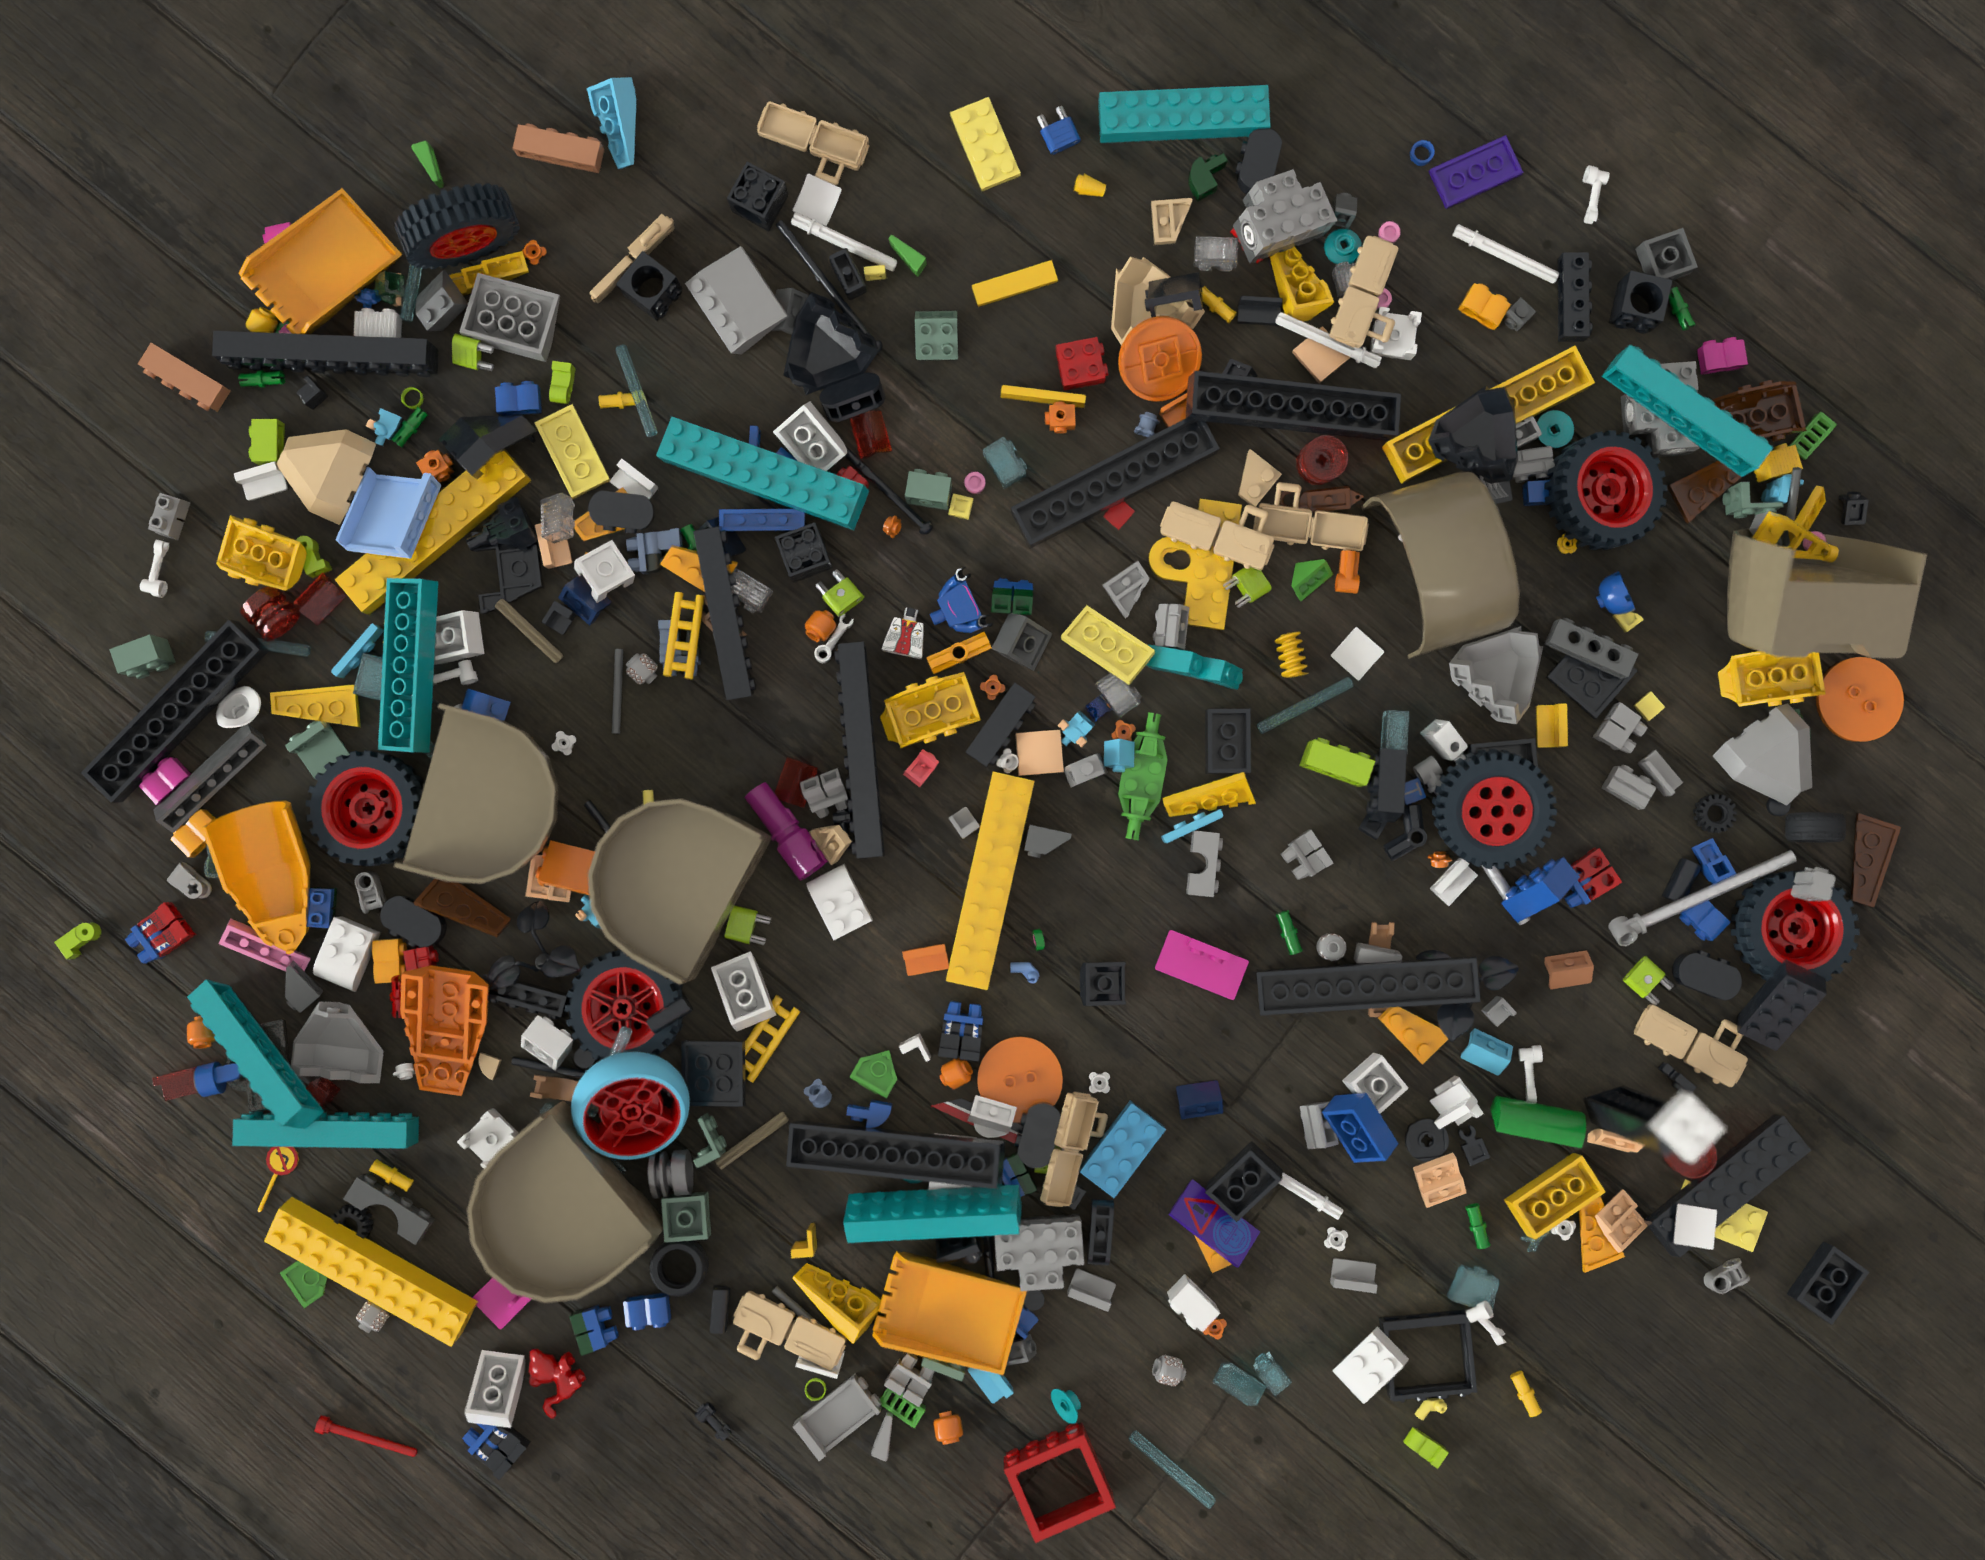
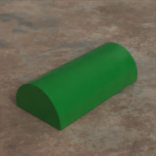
[1490,1096,1586,1148]

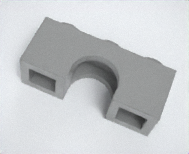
[1186,831,1223,897]

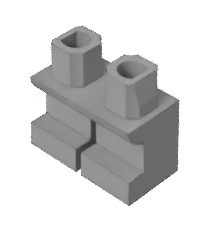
[148,493,191,540]
[1593,702,1648,753]
[800,768,848,818]
[1281,829,1334,880]
[884,1353,934,1407]

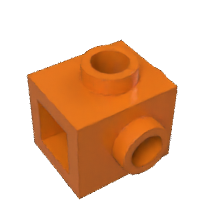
[1045,402,1076,434]
[416,450,454,482]

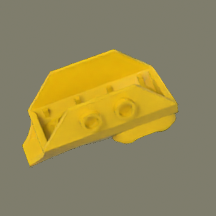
[216,515,307,591]
[1718,651,1826,707]
[880,672,981,748]

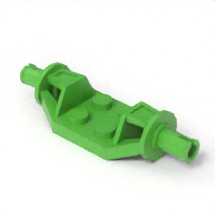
[1118,712,1168,840]

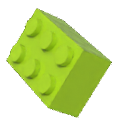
[1299,738,1375,787]

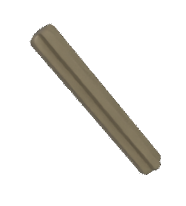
[495,599,563,663]
[715,1112,789,1169]

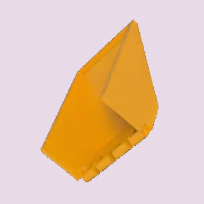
[239,188,402,334]
[872,1251,1027,1375]

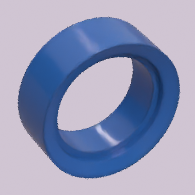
[1410,140,1435,166]

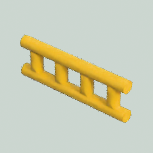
[663,592,705,680]
[745,995,801,1083]

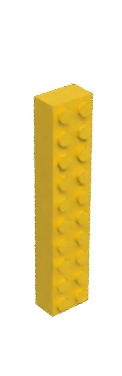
[1382,346,1595,484]
[335,449,531,615]
[946,772,1034,990]
[264,1197,478,1347]

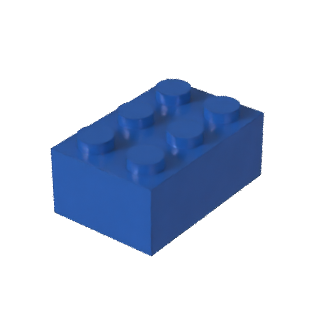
[1501,857,1580,923]
[1322,1093,1399,1163]

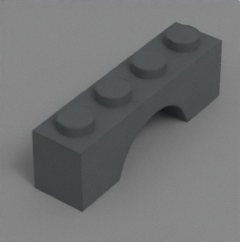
[343,1174,435,1245]

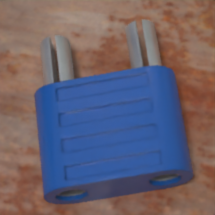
[1037,106,1081,155]

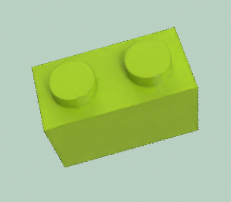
[249,419,284,465]

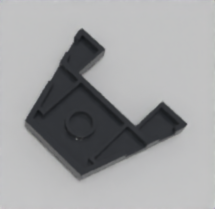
[471,532,543,614]

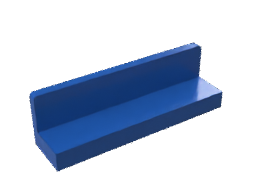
[719,509,806,531]

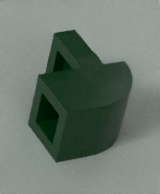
[1188,153,1228,202]

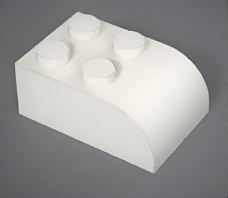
[773,402,847,471]
[434,610,484,665]
[806,863,873,940]
[313,916,381,992]
[711,951,776,1031]
[1332,1326,1409,1404]
[465,1350,525,1428]

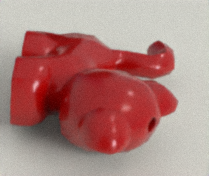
[529,1349,586,1419]

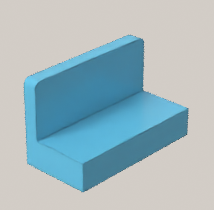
[1461,1028,1513,1075]
[968,1367,1013,1404]

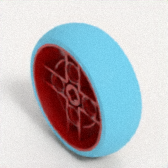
[571,1052,690,1160]

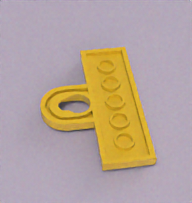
[1149,499,1242,630]

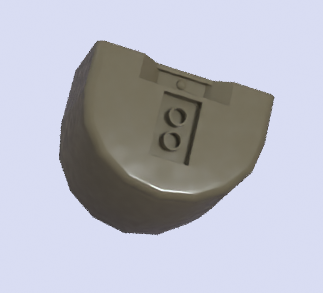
[1361,471,1520,659]
[1727,529,1927,658]
[394,704,559,883]
[588,799,772,985]
[467,1101,664,1303]

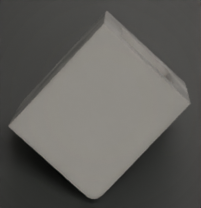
[949,807,980,839]
[1481,996,1517,1027]

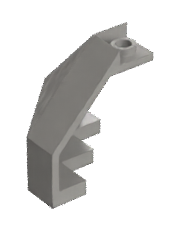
[1449,626,1543,724]
[1713,703,1812,805]
[291,1002,384,1083]

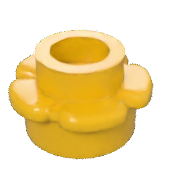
[1557,534,1577,554]

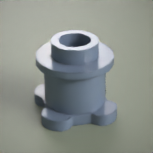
[1134,412,1159,438]
[804,1079,832,1108]

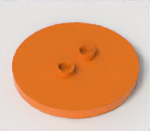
[1118,316,1202,401]
[1816,657,1904,742]
[977,1036,1063,1123]

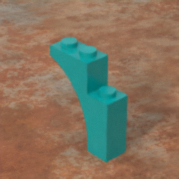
[1145,645,1243,690]

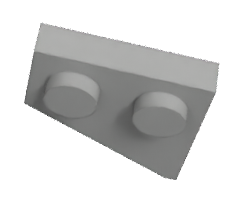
[1102,561,1150,619]

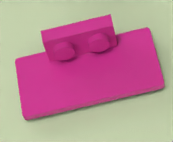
[1155,930,1249,1000]
[473,1278,531,1329]

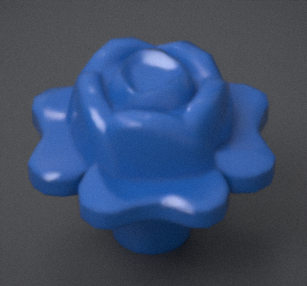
[354,288,381,309]

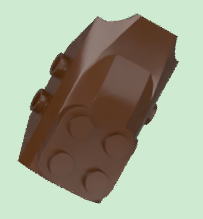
[1712,380,1807,442]

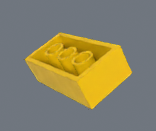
[1504,1153,1605,1240]

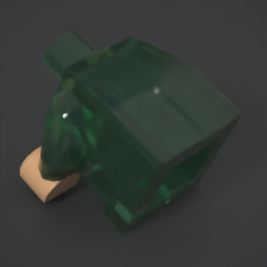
[374,271,404,307]

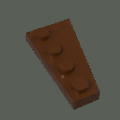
[1667,461,1741,524]
[1850,813,1901,908]
[414,878,511,937]

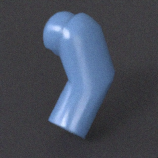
[1010,962,1039,984]

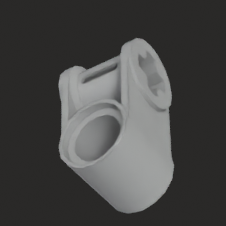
[167,862,212,899]
[355,871,387,914]
[1704,1258,1750,1294]

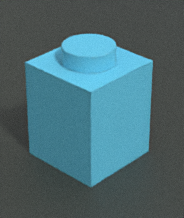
[1104,739,1135,772]

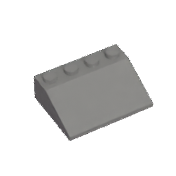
[685,246,789,355]
[459,273,560,362]

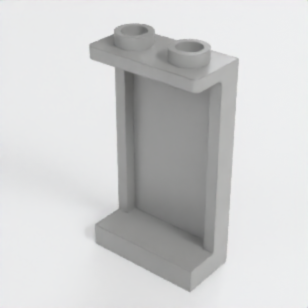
[793,1373,882,1461]

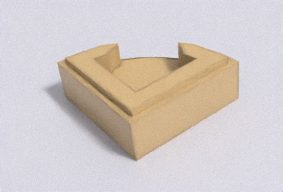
[479,1052,502,1080]

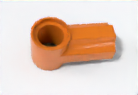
[1335,550,1360,594]

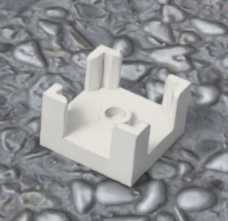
[1370,307,1422,360]
[574,540,635,603]
[457,1108,519,1169]

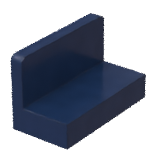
[558,575,611,626]
[1176,1080,1223,1120]

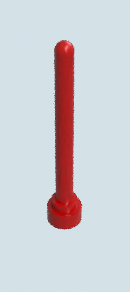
[315,1415,418,1457]

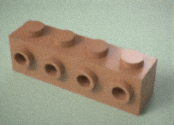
[513,124,604,173]
[138,343,231,412]

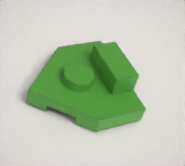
[849,1050,897,1099]
[280,1261,328,1308]

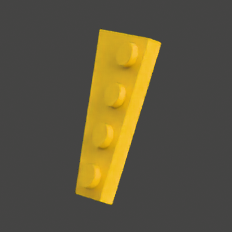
[270,685,361,727]
[1162,772,1256,817]

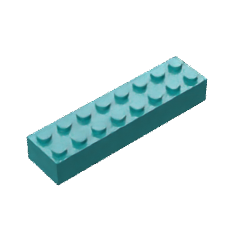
[1098,85,1270,143]
[1602,345,1773,477]
[378,578,438,753]
[187,979,324,1129]
[232,1111,419,1148]
[843,1185,1022,1243]

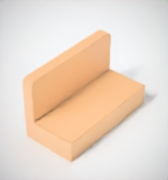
[535,522,573,569]

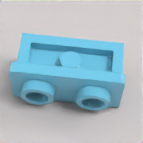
[1761,474,1804,504]

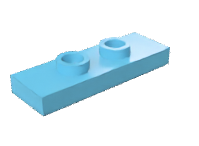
[331,623,384,679]
[1161,809,1224,843]

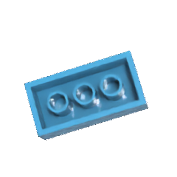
[1080,1100,1166,1198]

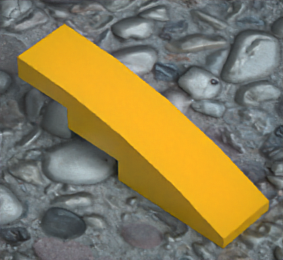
[449,251,529,295]

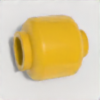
[245,307,278,333]

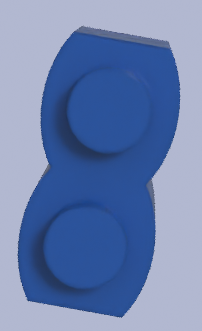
[495,381,542,416]
[1679,900,1730,941]
[623,1293,671,1330]

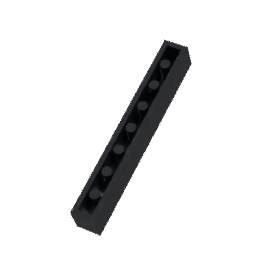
[693,526,756,700]

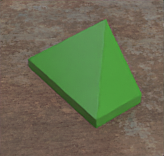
[1291,559,1333,601]

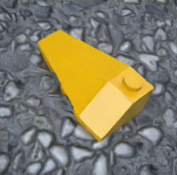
[1270,247,1334,322]
[792,1263,881,1344]

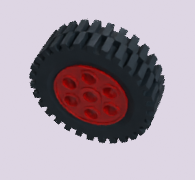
[395,183,520,269]
[1432,749,1557,869]

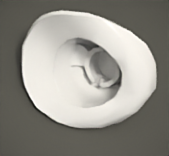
[216,686,261,728]

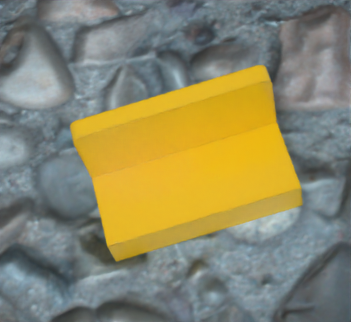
[1536,704,1568,748]
[791,1223,817,1258]

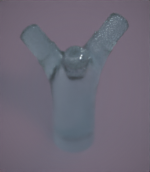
[1520,1230,1551,1252]

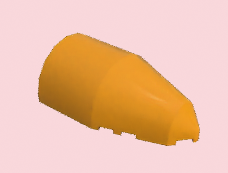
[202,801,311,954]

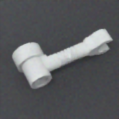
[1583,165,1609,224]
[140,540,169,598]
[814,614,853,663]
[433,660,478,685]
[1518,1045,1543,1103]
[1466,1301,1506,1346]

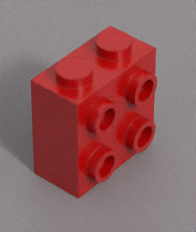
[1055,337,1108,391]

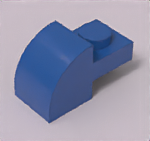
[461,688,510,721]
[1692,838,1736,884]
[846,1100,893,1128]

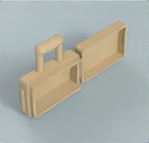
[757,102,869,186]
[590,214,674,303]
[1329,236,1398,348]
[1253,482,1369,551]
[1160,501,1274,571]
[1634,1004,1748,1087]
[1040,1092,1108,1207]
[733,1291,846,1370]

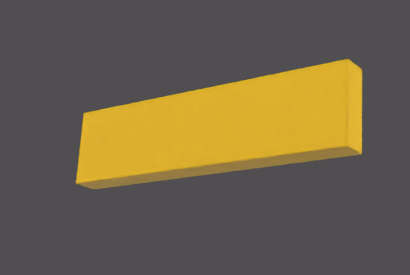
[972,260,1058,307]
[1001,385,1086,408]

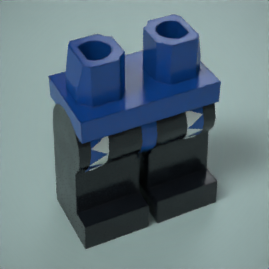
[938,1001,983,1061]
[462,1423,531,1480]

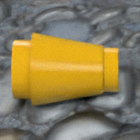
[1074,173,1106,197]

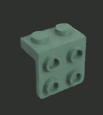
[1722,482,1783,518]
[285,721,350,779]

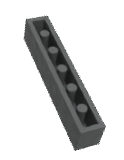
[153,723,267,833]

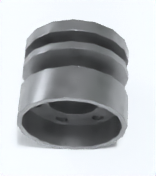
[648,1149,693,1198]

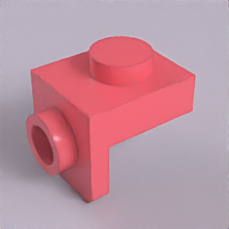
[903,749,939,787]

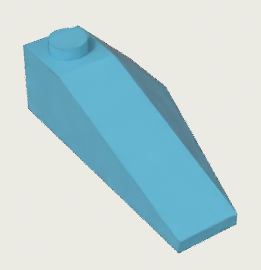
[587,77,636,169]

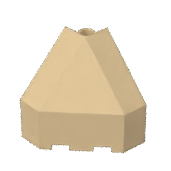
[1111,256,1205,346]
[276,429,376,525]

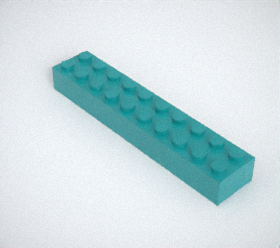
[656,417,869,530]

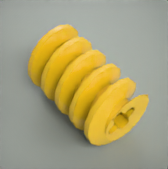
[1275,632,1309,678]

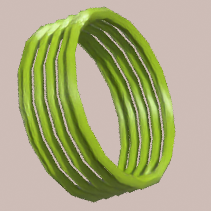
[401,387,424,409]
[805,1378,826,1401]

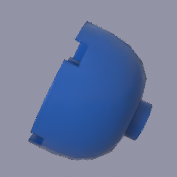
[1596,571,1636,615]

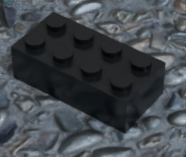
[1737,959,1827,1051]

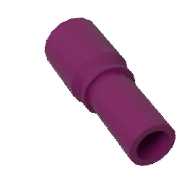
[745,782,828,881]

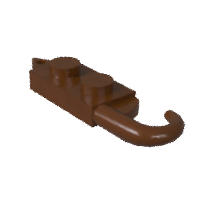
[1279,486,1364,513]

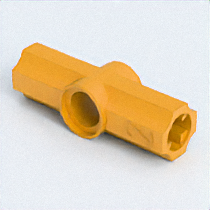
[927,632,992,674]

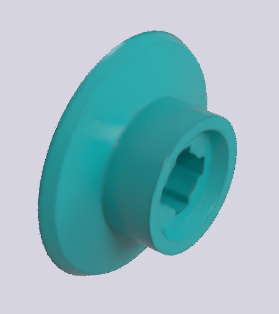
[1324,228,1362,266]
[1537,410,1574,448]
[1051,1389,1081,1424]

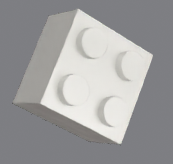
[521,1015,573,1071]
[1342,1053,1408,1113]
[1648,1091,1726,1163]
[1167,1274,1220,1332]

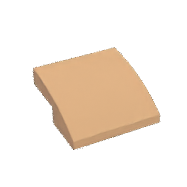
[1292,326,1350,384]
[1015,730,1064,776]
[525,855,571,902]
[1587,1129,1644,1153]
[1413,1153,1466,1208]
[1595,1189,1647,1253]

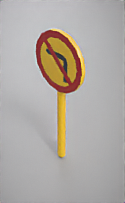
[258,1146,299,1212]

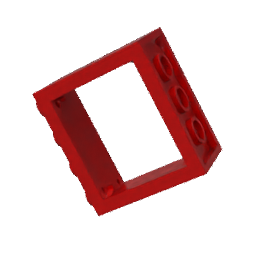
[1004,1423,1116,1543]

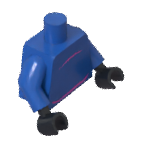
[929,566,993,633]

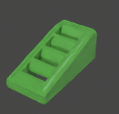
[411,141,444,188]
[889,235,927,277]
[1789,412,1837,460]
[880,1388,926,1428]

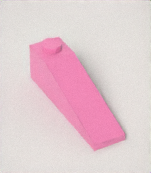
[219,919,310,971]

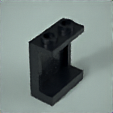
[1145,272,1203,317]

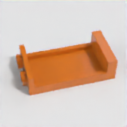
[536,840,595,895]

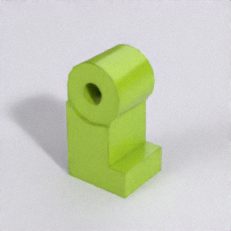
[549,361,576,404]
[297,536,332,578]
[54,923,101,959]
[1403,1427,1449,1469]

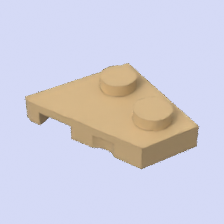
[1151,198,1192,245]
[1238,449,1282,507]
[809,825,852,865]

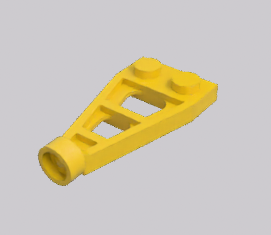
[1752,511,1839,563]

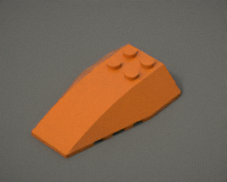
[400,965,489,1096]

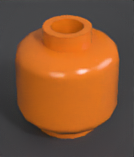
[805,610,836,642]
[186,1016,216,1049]
[940,1057,973,1089]
[933,1411,963,1445]

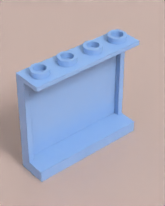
[336,467,441,559]

